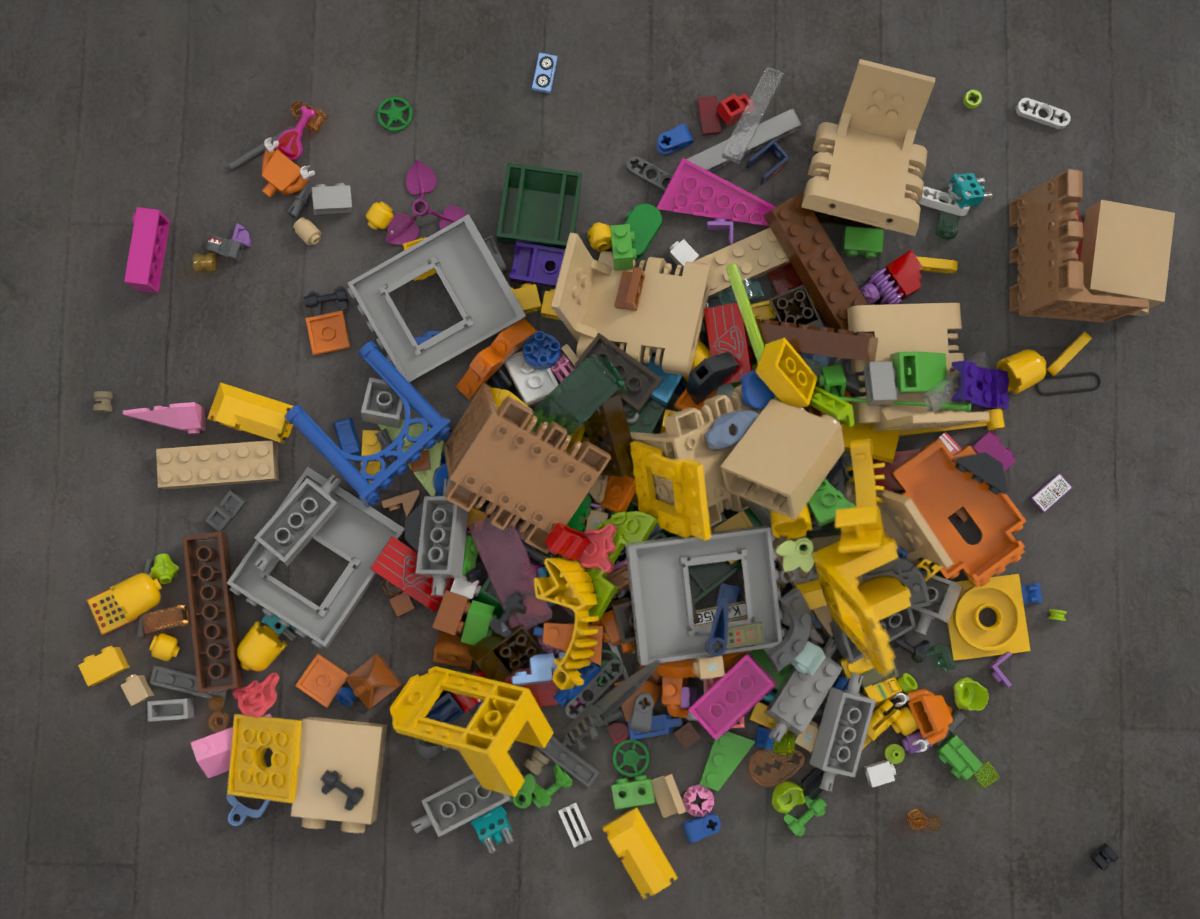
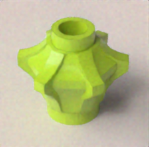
[149,554,180,584]

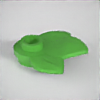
[508,773,536,809]

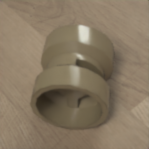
[93,391,113,413]
[523,748,550,776]

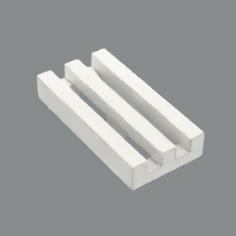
[558,802,592,848]

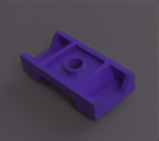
[509,241,591,287]
[951,360,1009,410]

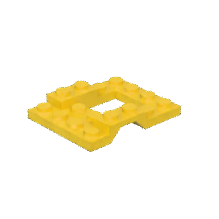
[630,441,711,541]

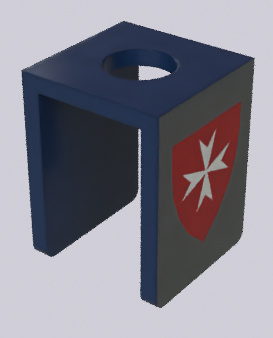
[746,139,790,185]

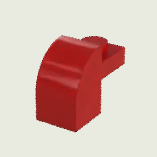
[716,93,755,126]

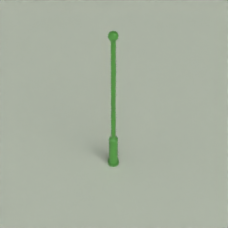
[834,395,971,412]

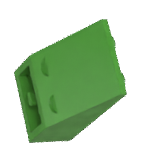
[890,351,948,394]

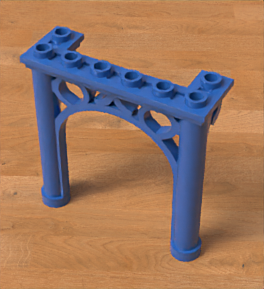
[285,341,453,508]

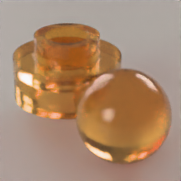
[208,696,230,732]
[907,809,942,831]

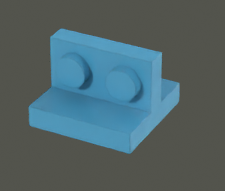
[644,356,682,406]

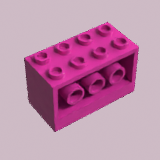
[688,654,778,740]

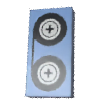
[532,53,558,93]

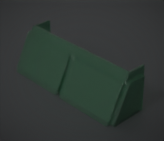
[530,354,628,436]

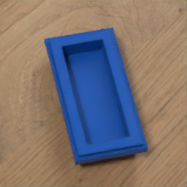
[333,417,362,455]

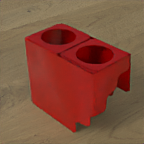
[884,250,923,300]

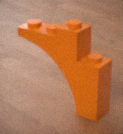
[456,318,537,400]

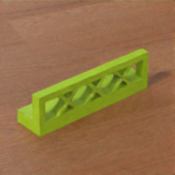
[809,386,855,427]

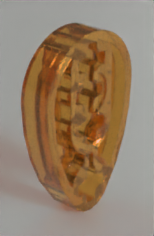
[748,746,805,787]

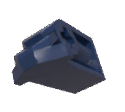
[425,691,464,724]

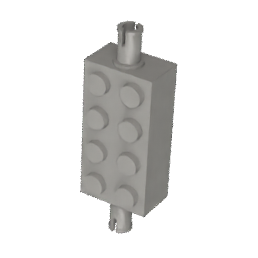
[253,474,341,571]
[416,479,469,597]
[764,638,843,743]
[810,672,876,791]
[411,767,523,837]

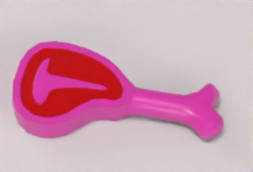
[276,106,316,160]

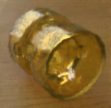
[193,253,217,273]

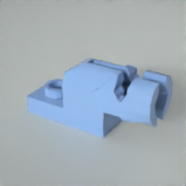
[511,652,566,686]

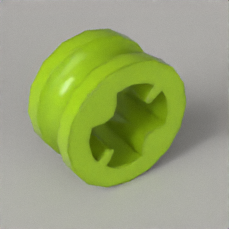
[963,90,982,109]
[1048,609,1067,621]

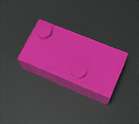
[124,207,170,293]

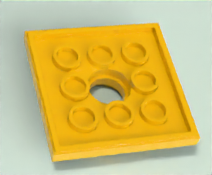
[947,574,1031,661]
[227,714,302,803]

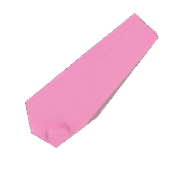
[123,402,206,435]
[191,713,272,778]

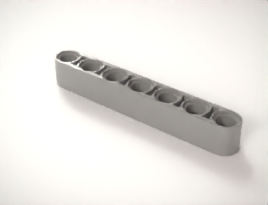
[686,109,802,172]

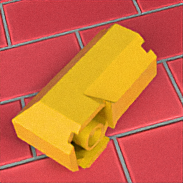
[207,382,294,444]
[602,806,678,899]

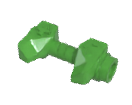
[532,765,573,809]
[783,796,827,836]

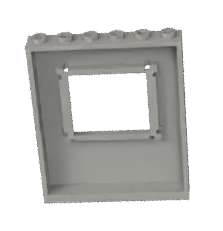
[347,214,527,383]
[227,467,405,649]
[625,525,785,666]

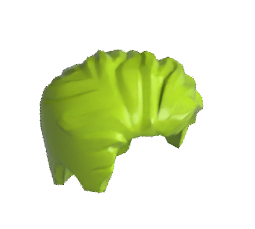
[953,677,989,711]
[772,781,805,813]

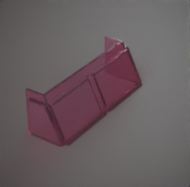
[466,517,553,630]

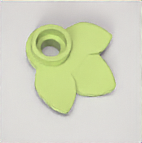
[776,537,814,573]

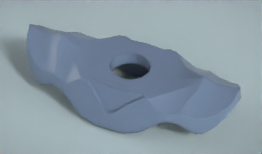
[705,410,759,450]

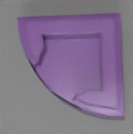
[231,223,251,247]

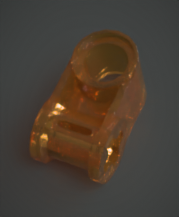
[290,101,329,133]

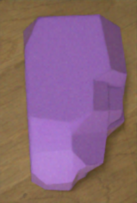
[859,283,880,305]

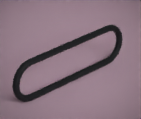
[1036,372,1101,396]

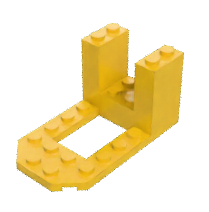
[811,529,911,677]
[390,666,554,797]

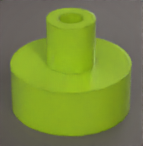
[898,673,918,693]
[884,743,905,764]

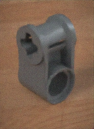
[630,693,653,733]

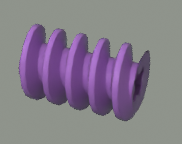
[867,268,903,305]

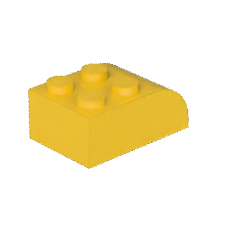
[756,338,818,407]

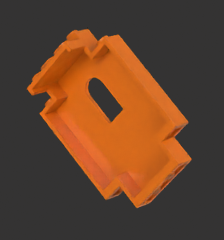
[890,438,1026,587]

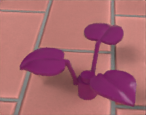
[386,160,467,245]

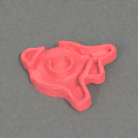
[578,523,617,573]
[232,673,280,718]

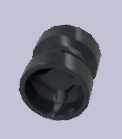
[1090,843,1119,871]

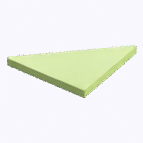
[378,420,444,496]

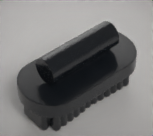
[487,367,516,394]
[801,767,836,800]

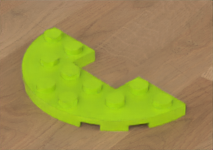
[577,511,658,621]

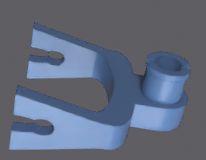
[227,795,272,826]

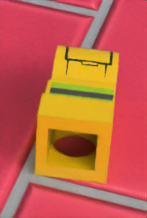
[862,678,903,708]

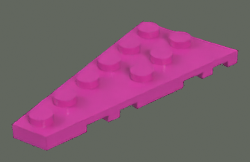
[656,157,776,226]

